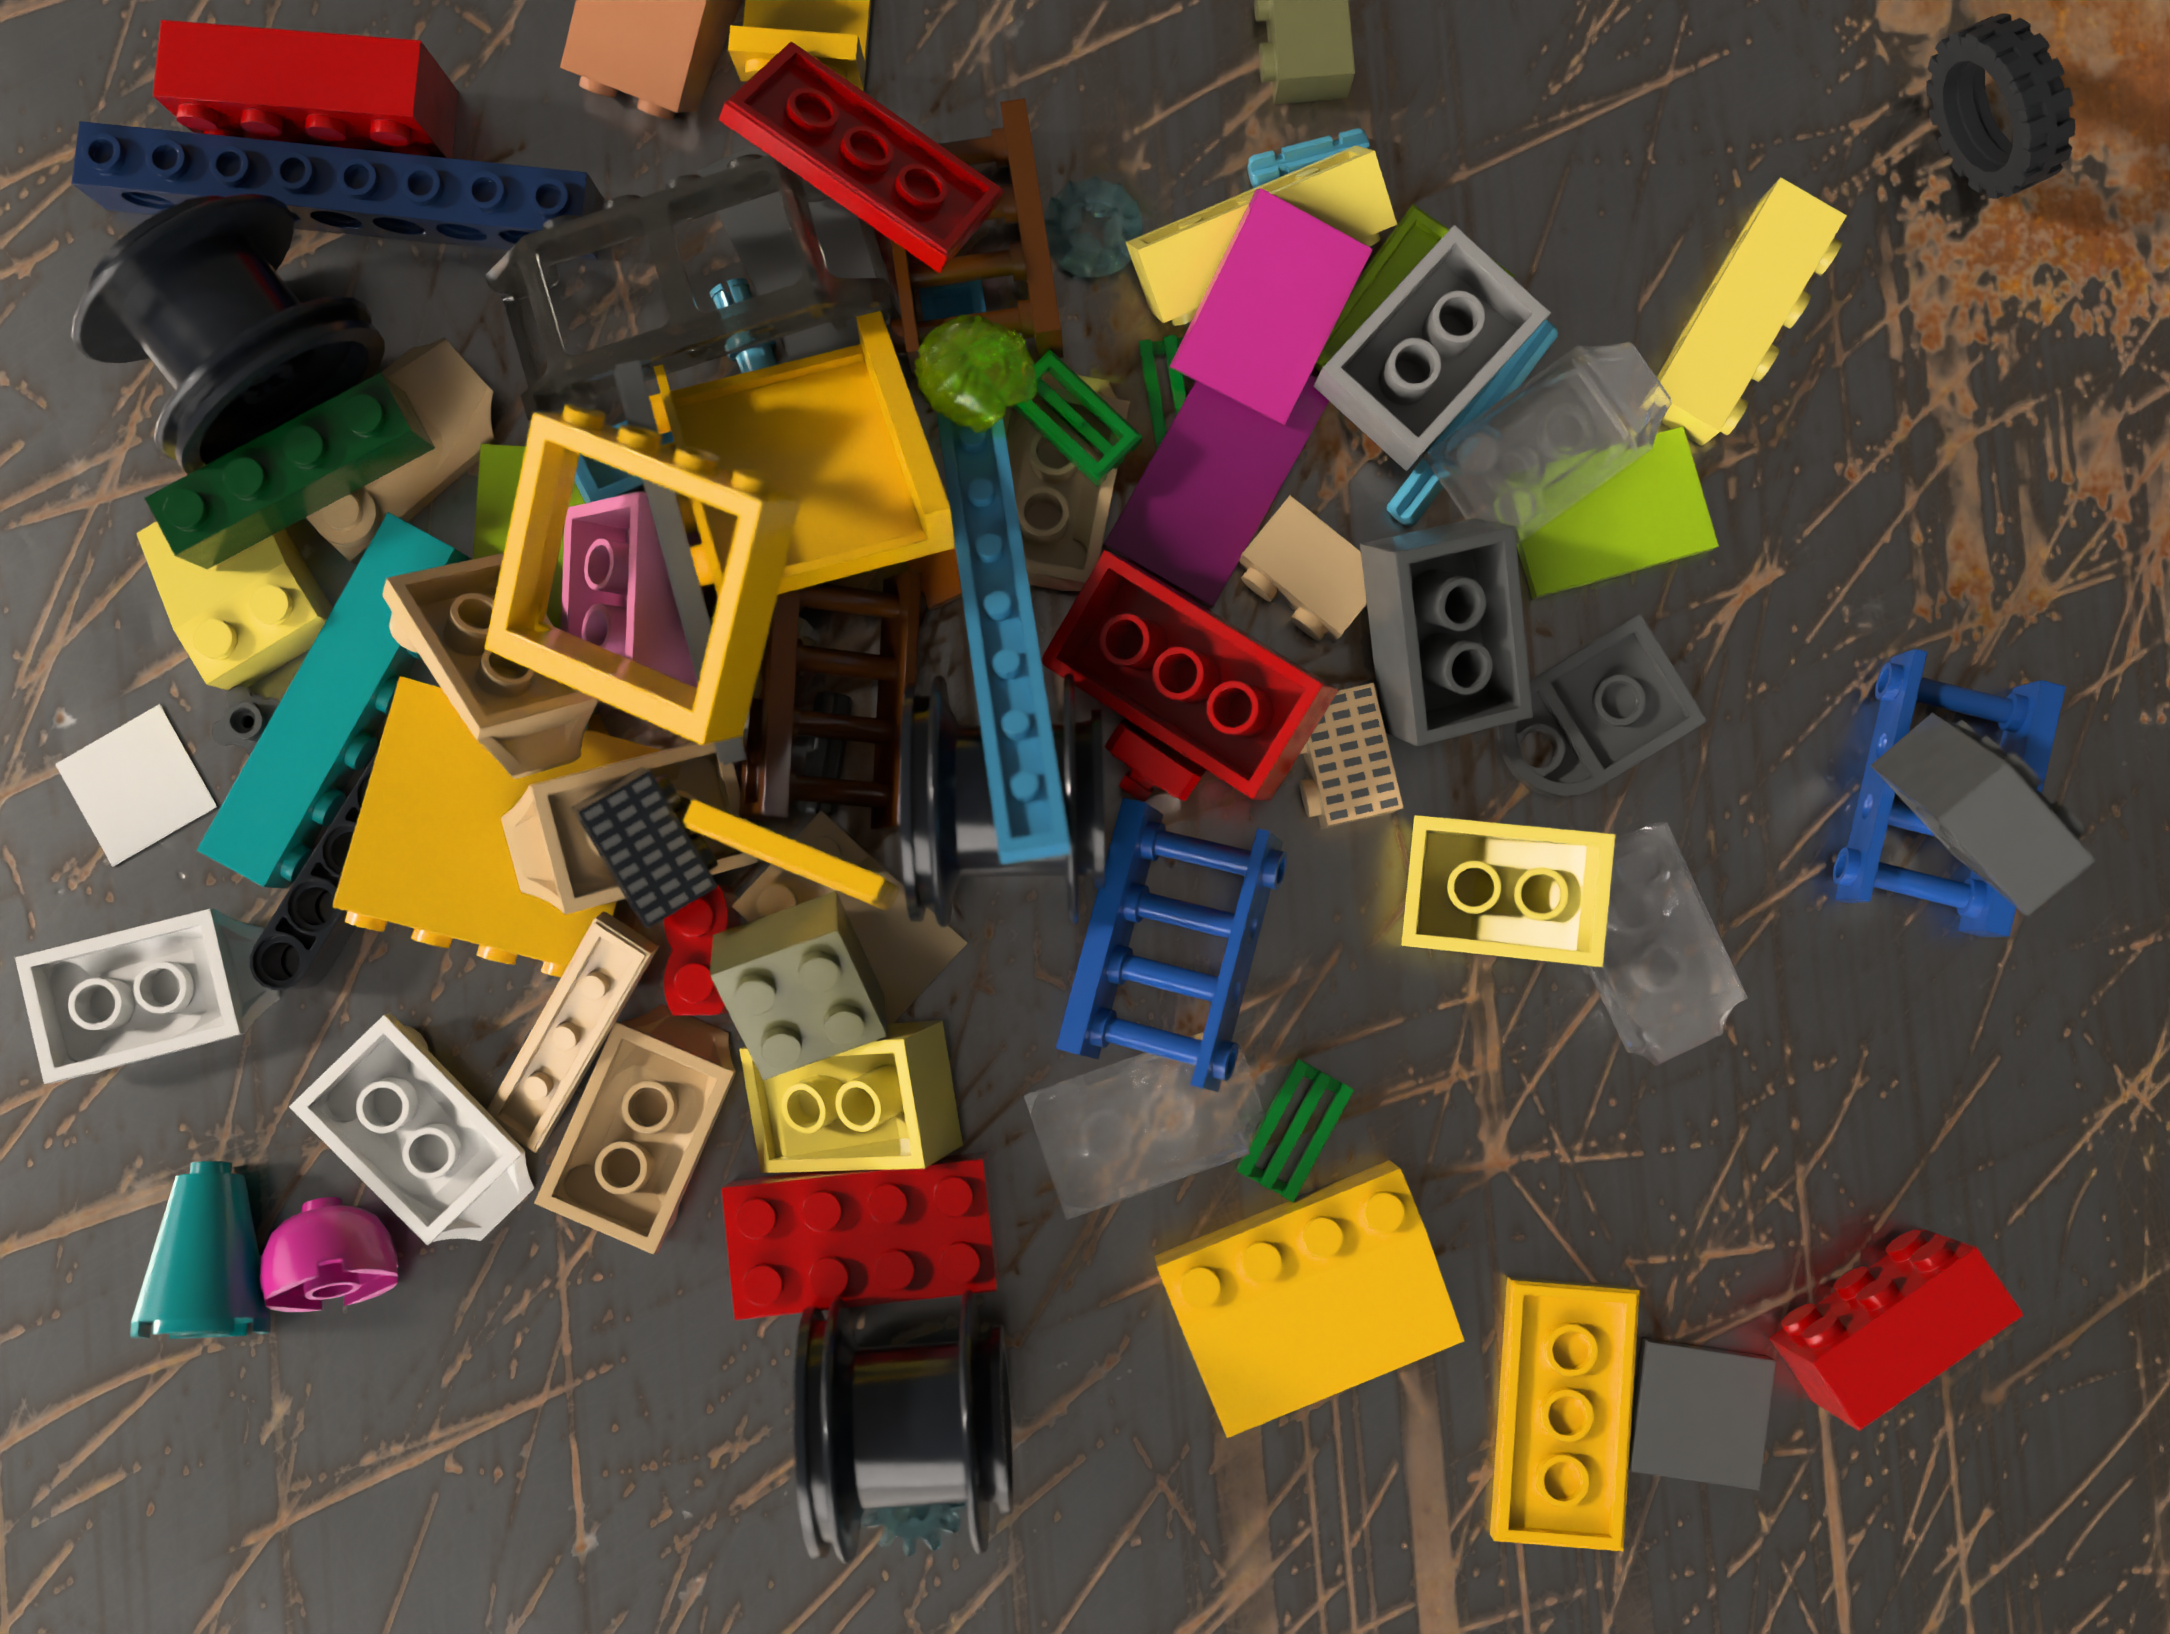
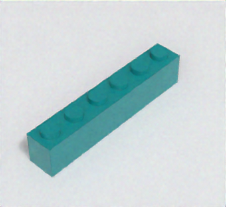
[197,512,472,889]

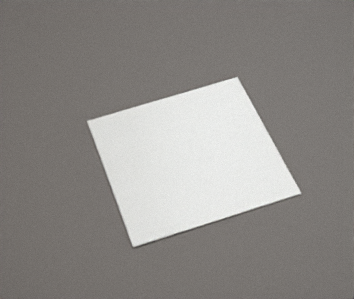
[55,704,217,867]

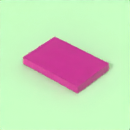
[1169,188,1373,425]

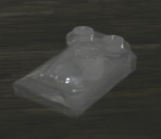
[1422,342,1672,545]
[1586,822,1748,1066]
[1023,1031,1265,1220]

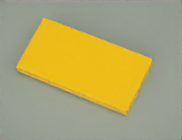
[1490,1277,1640,1551]

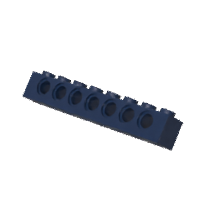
[71,121,604,259]

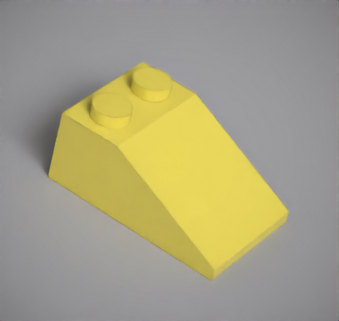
[136,521,333,691]
[1401,815,1615,967]
[739,1020,963,1173]

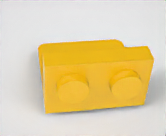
[728,0,872,90]

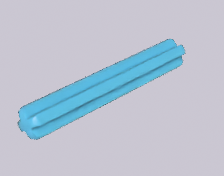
[1387,319,1558,527]

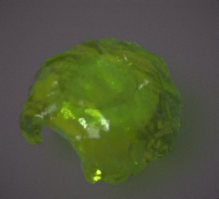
[914,314,1037,433]

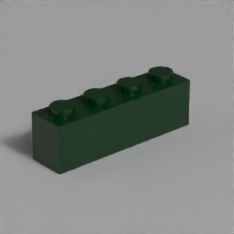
[145,372,435,570]

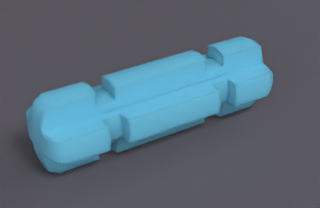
[1248,128,1370,188]

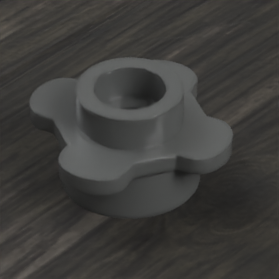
[211,686,280,756]

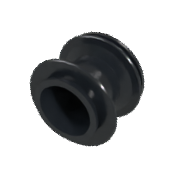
[72,194,385,474]
[900,673,1105,928]
[793,1289,1013,1564]

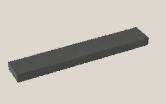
[613,360,747,765]

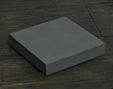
[1629,1338,1776,1491]

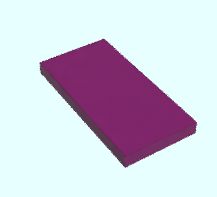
[1102,375,1329,609]

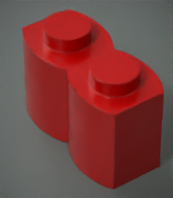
[663,884,741,1016]

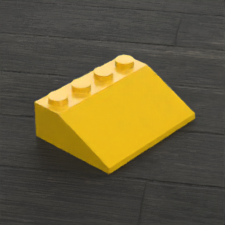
[1155,1160,1464,1438]

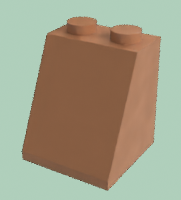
[560,0,742,120]

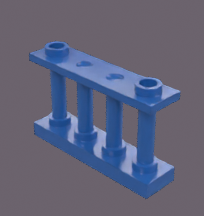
[1833,649,2066,937]
[1056,798,1287,1092]

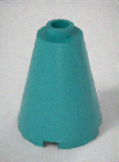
[130,1161,271,1339]

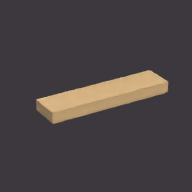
[486,911,659,1153]

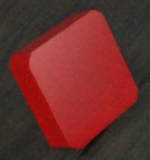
[1104,718,1206,802]

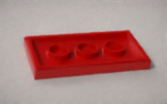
[719,42,1005,273]

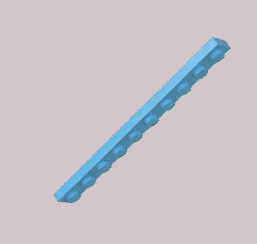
[919,280,1071,864]

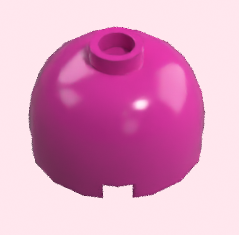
[260,1197,399,1312]

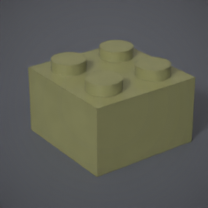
[710,891,887,1080]

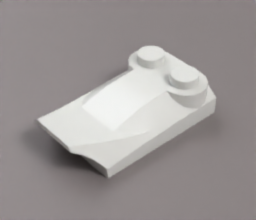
[15,909,280,1084]
[289,1013,535,1246]

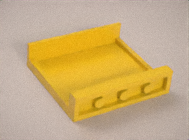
[649,311,955,599]
[332,676,660,978]

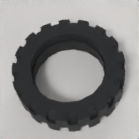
[1926,13,2075,199]

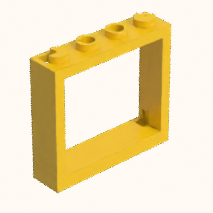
[485,404,801,745]

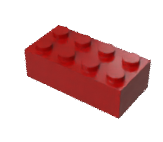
[153,20,459,159]
[1041,550,1339,801]
[721,1151,1000,1320]

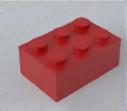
[1769,1229,2024,1431]

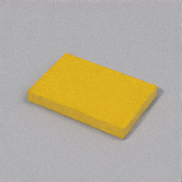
[683,799,900,911]

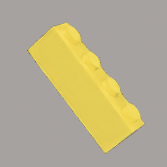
[1125,145,1397,325]
[1637,177,1847,446]

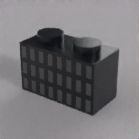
[571,767,718,929]

